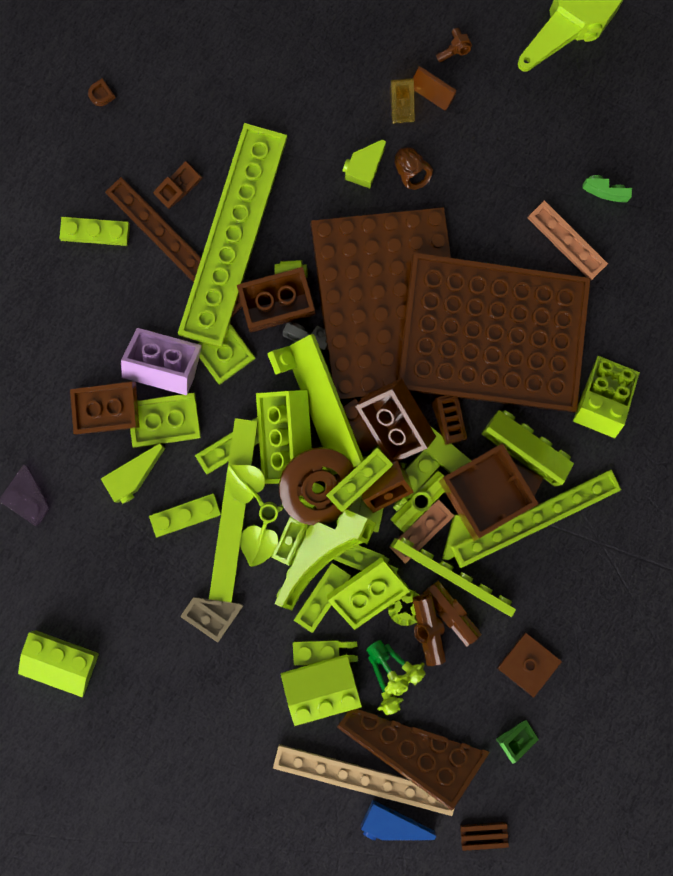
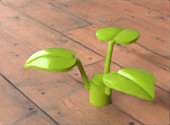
[226,464,325,567]

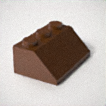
[237,267,315,333]

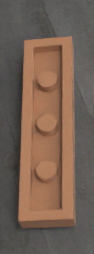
[528,200,608,281]

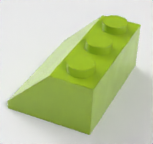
[18,630,99,697]
[281,654,362,726]

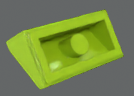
[272,516,309,566]

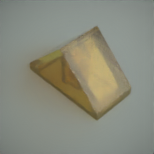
[390,78,415,123]

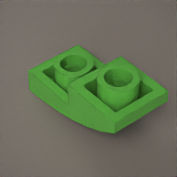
[582,175,632,203]

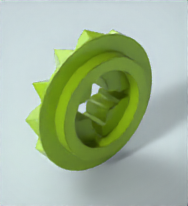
[388,589,419,626]

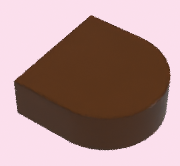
[88,78,116,106]

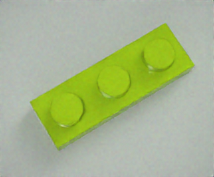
[59,217,130,246]
[326,448,393,513]
[149,494,221,538]
[294,563,351,633]

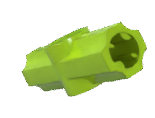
[390,471,445,533]

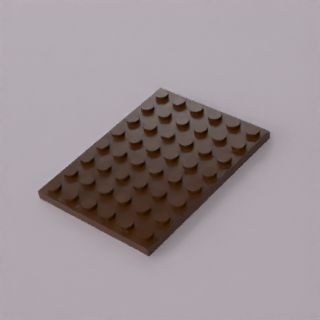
[311,207,451,400]
[398,253,590,412]

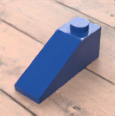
[361,800,436,840]

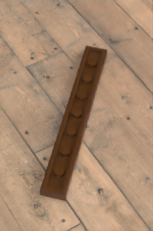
[105,177,242,318]

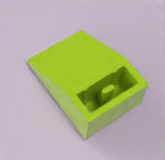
[573,356,640,438]

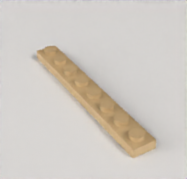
[273,744,454,816]

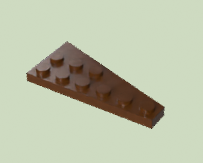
[337,709,490,811]

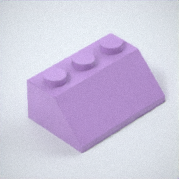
[121,328,202,395]

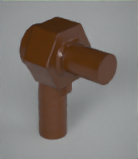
[436,28,472,63]

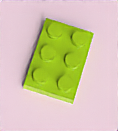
[130,393,201,448]
[327,557,410,630]

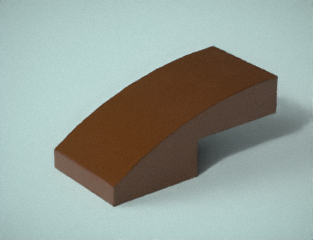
[153,161,203,209]

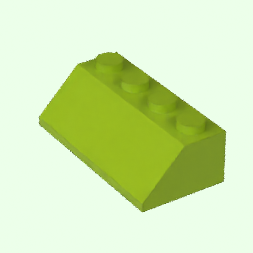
[256,390,312,484]
[481,410,574,487]

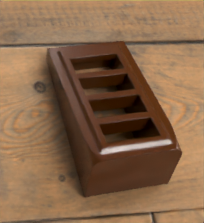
[432,396,467,445]

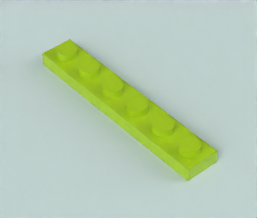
[390,537,516,617]

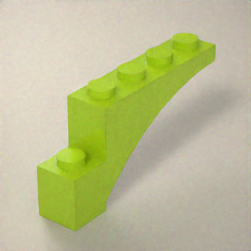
[275,509,377,610]

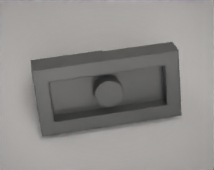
[283,323,327,355]

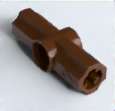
[423,580,482,647]
[413,594,446,666]

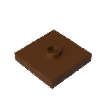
[497,632,562,698]

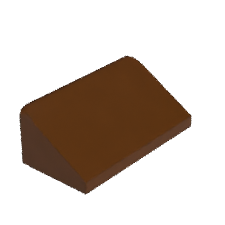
[410,66,456,110]

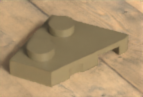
[180,597,244,643]

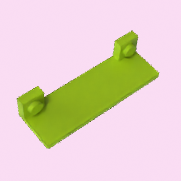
[268,334,364,475]

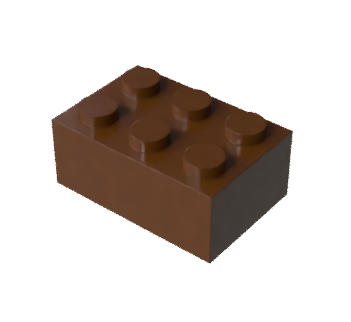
[355,378,436,463]

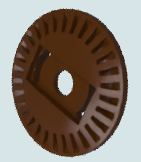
[279,448,355,525]

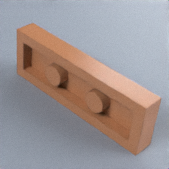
[389,499,454,564]

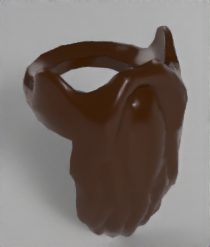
[394,147,433,190]

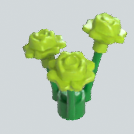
[366,640,426,715]

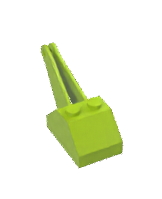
[518,0,623,72]

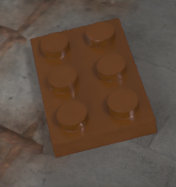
[70,382,140,435]

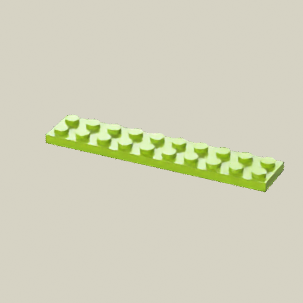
[178,123,287,348]

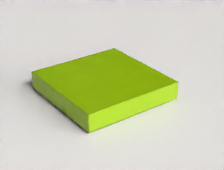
[199,324,256,385]

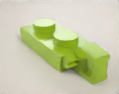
[334,545,398,573]

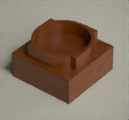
[439,443,539,541]

